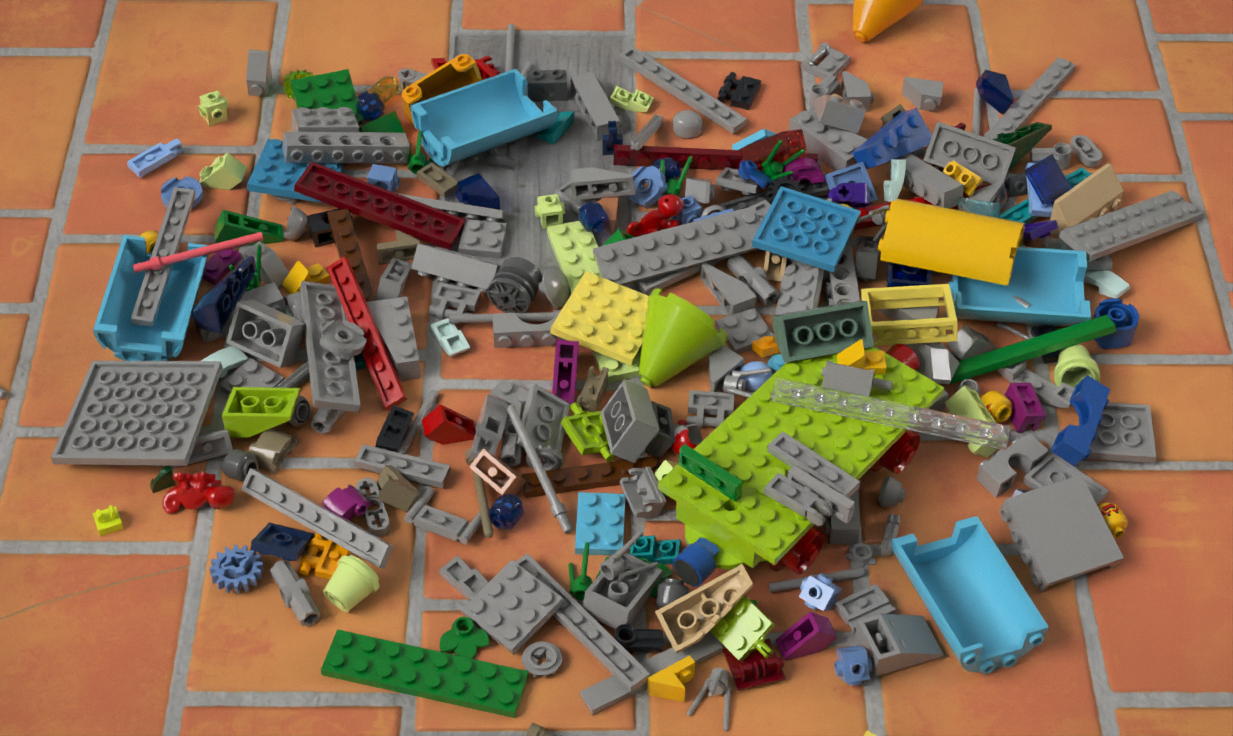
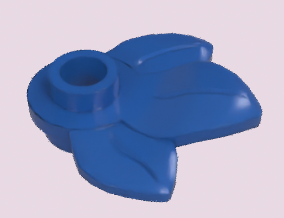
[738,160,772,189]

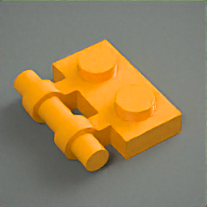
[299,533,351,580]

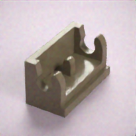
[576,366,609,412]

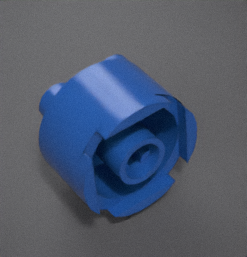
[1093,298,1139,349]

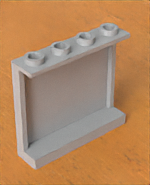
[1000,475,1124,593]

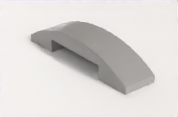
[997,361,1074,408]

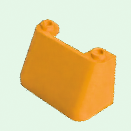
[402,54,482,132]

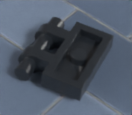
[718,72,761,110]

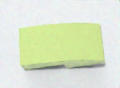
[609,86,654,112]

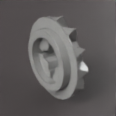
[526,445,563,471]
[522,642,562,678]

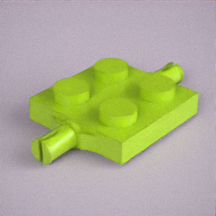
[561,402,615,462]
[710,595,775,662]

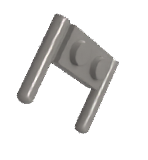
[404,487,482,544]

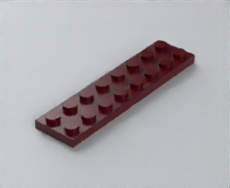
[294,161,466,250]

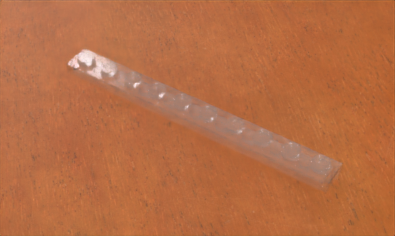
[770,378,1011,450]

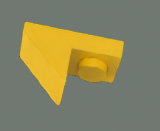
[282,261,330,294]
[837,339,886,374]
[647,655,695,702]

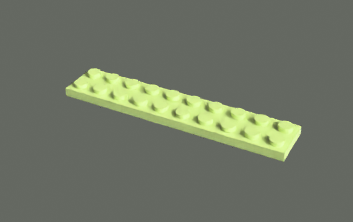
[547,219,641,383]

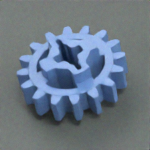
[209,545,264,594]

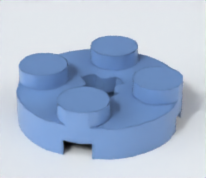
[628,166,668,208]
[161,177,204,208]

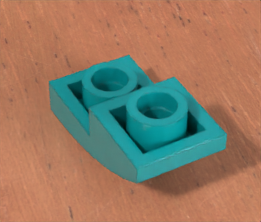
[630,535,682,564]

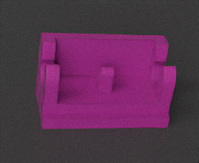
[1004,383,1046,433]

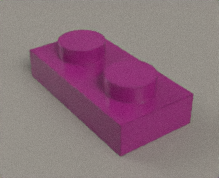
[202,249,242,285]

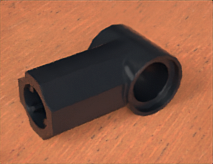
[614,624,663,654]

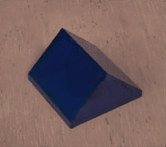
[1024,154,1072,205]

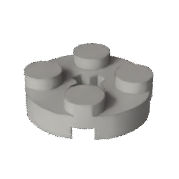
[320,320,366,360]

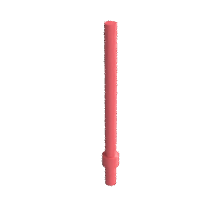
[133,232,264,273]

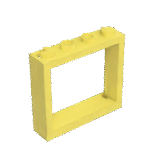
[861,284,958,346]

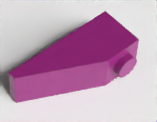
[552,340,580,405]

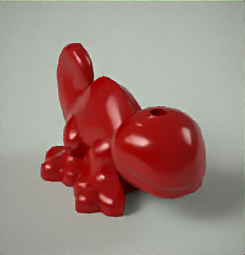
[626,194,684,237]
[162,472,235,514]

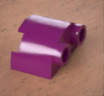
[783,157,825,183]
[322,485,372,521]

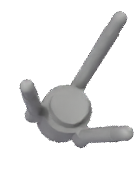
[857,205,890,242]
[723,368,772,398]
[600,531,659,581]
[687,668,733,731]

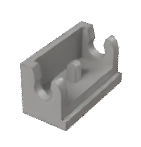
[822,360,875,397]
[619,467,667,517]

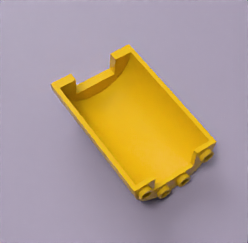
[878,199,1025,286]

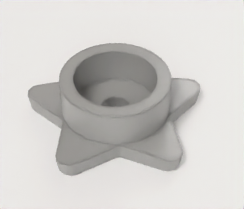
[846,543,876,568]

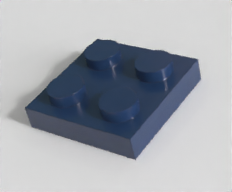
[250,522,314,561]

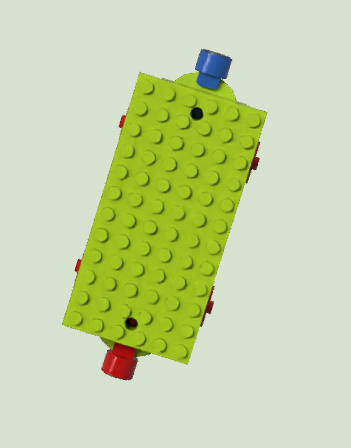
[658,344,944,587]

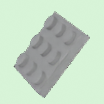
[1087,403,1157,463]
[461,560,565,655]

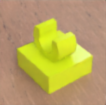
[92,505,123,536]

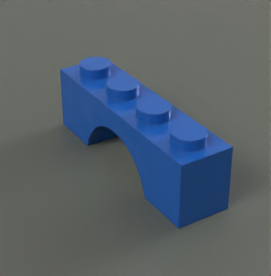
[1051,375,1110,466]

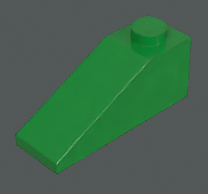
[214,210,284,246]

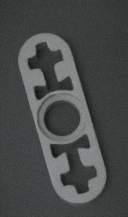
[356,478,390,537]

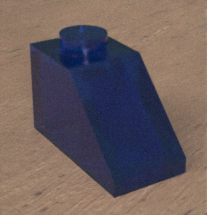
[976,69,1014,115]
[456,173,500,210]

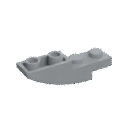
[469,394,508,460]

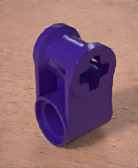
[828,183,870,208]

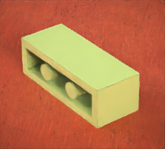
[945,385,1007,458]

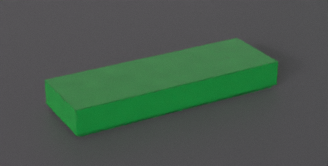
[679,444,743,502]

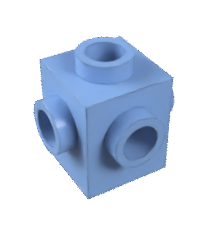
[799,573,842,611]

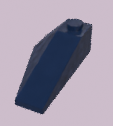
[192,256,257,334]

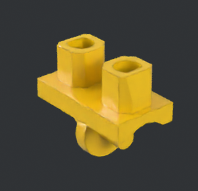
[943,160,983,197]

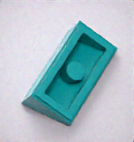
[536,111,574,145]

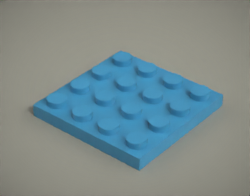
[247,139,345,204]
[752,186,861,272]

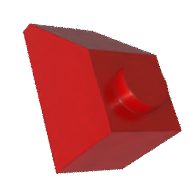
[422,404,476,445]

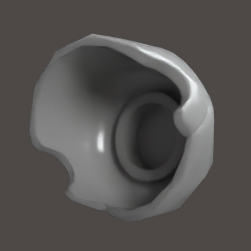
[673,110,703,138]
[284,206,308,241]

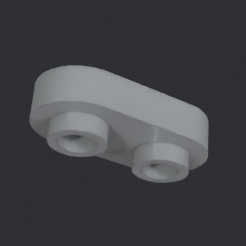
[1070,135,1102,167]

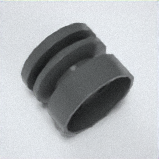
[487,257,543,313]

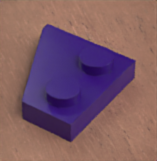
[1023,220,1058,241]

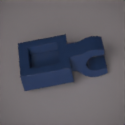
[602,121,623,155]

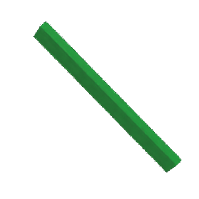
[947,315,1116,385]

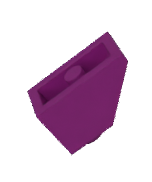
[775,611,837,661]

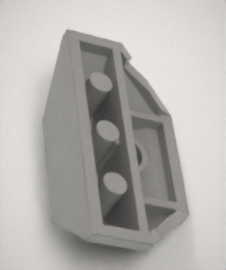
[904,342,959,384]

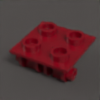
[722,638,786,691]

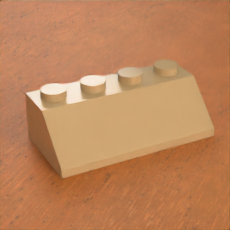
[1050,163,1123,241]

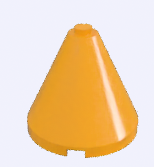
[853,0,924,42]

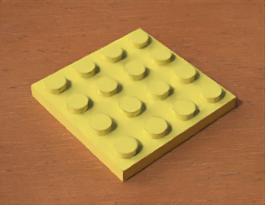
[550,271,649,366]

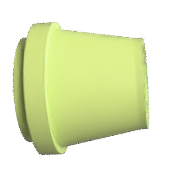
[1054,344,1100,388]
[323,555,380,612]

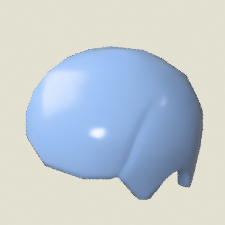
[740,361,773,392]

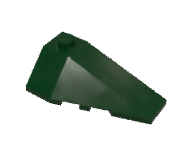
[993,122,1052,170]

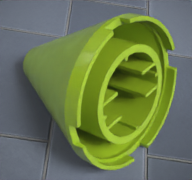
[638,289,728,388]

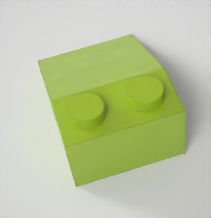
[222,387,301,438]

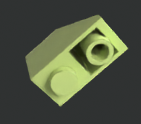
[199,153,247,190]

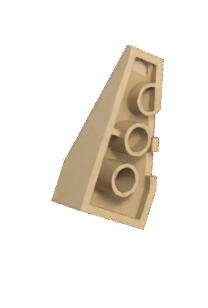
[655,564,754,654]

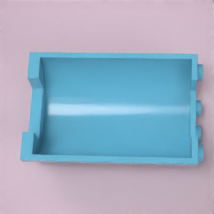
[411,69,559,166]
[93,235,209,361]
[948,247,1091,326]
[891,516,1049,674]

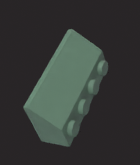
[771,301,874,362]

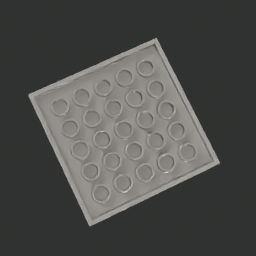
[51,361,223,466]

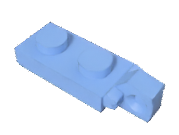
[127,138,183,178]

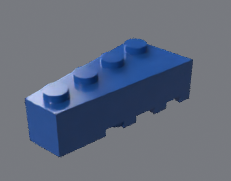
[852,108,932,169]

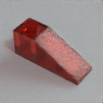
[740,129,806,166]

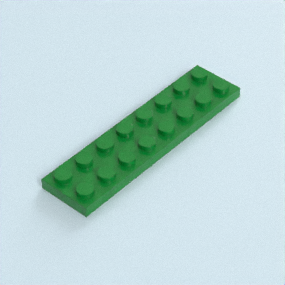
[321,629,529,718]

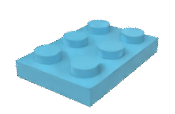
[575,492,625,556]

